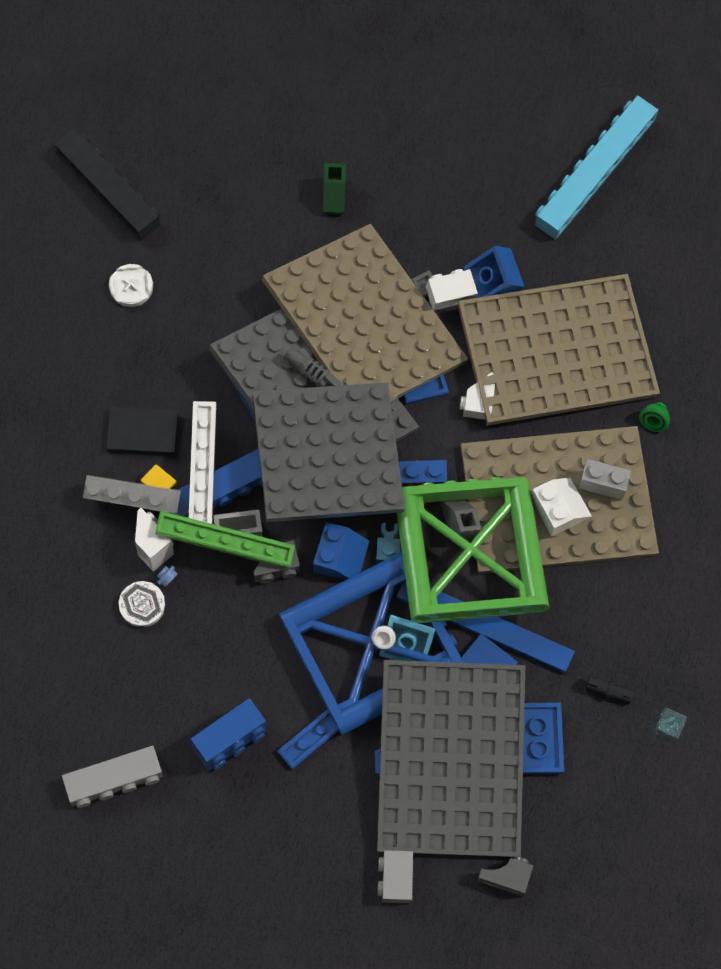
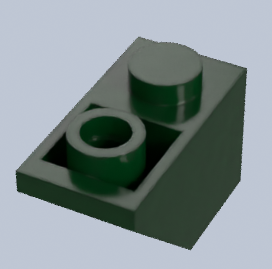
[323,163,346,214]

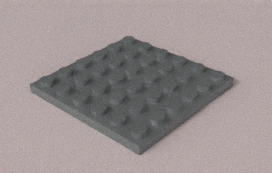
[252,382,405,522]

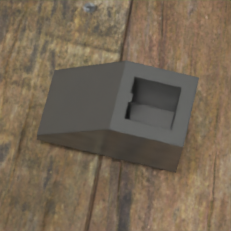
[440,500,482,543]
[254,540,300,584]

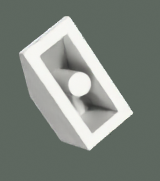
[460,372,495,419]

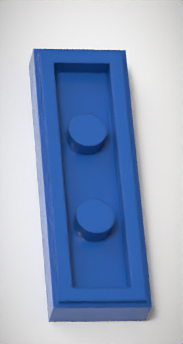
[277,709,339,770]

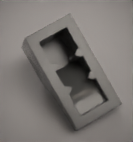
[477,857,533,897]

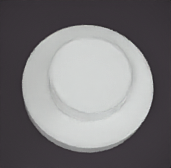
[372,626,396,649]

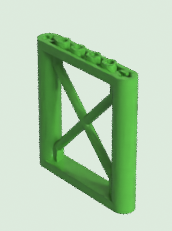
[397,477,549,623]

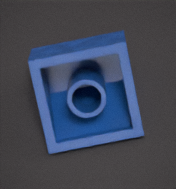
[463,246,525,298]
[313,522,369,581]

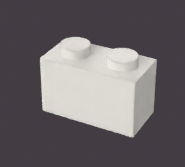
[425,269,478,311]

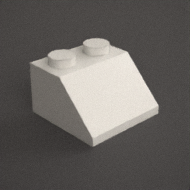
[531,478,592,537]

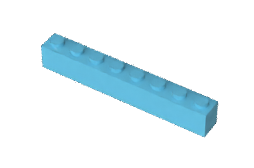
[535,96,658,240]

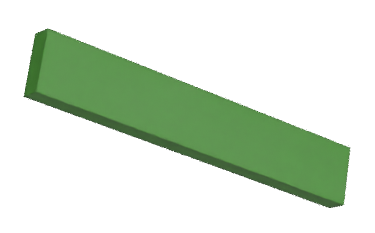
[154,511,295,569]

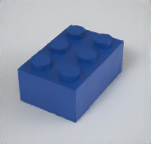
[191,698,267,772]

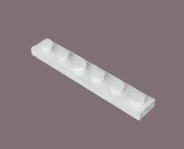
[189,401,216,524]

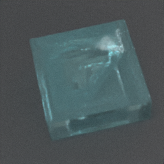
[656,707,687,738]

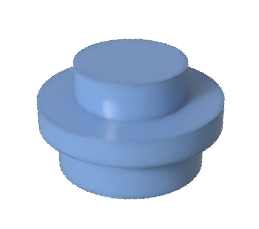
[157,566,178,587]

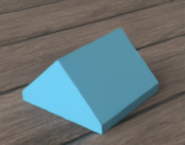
[379,615,435,661]

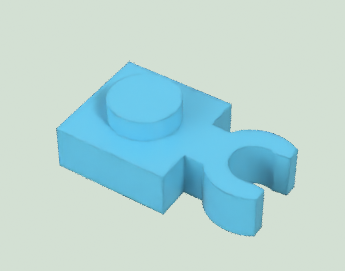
[376,523,400,562]

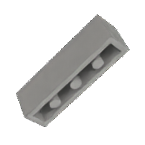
[83,475,181,513]
[62,746,163,808]

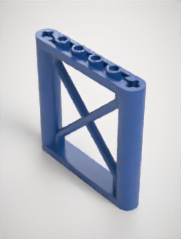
[279,552,463,735]

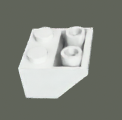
[135,508,174,571]

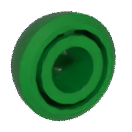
[639,402,670,432]

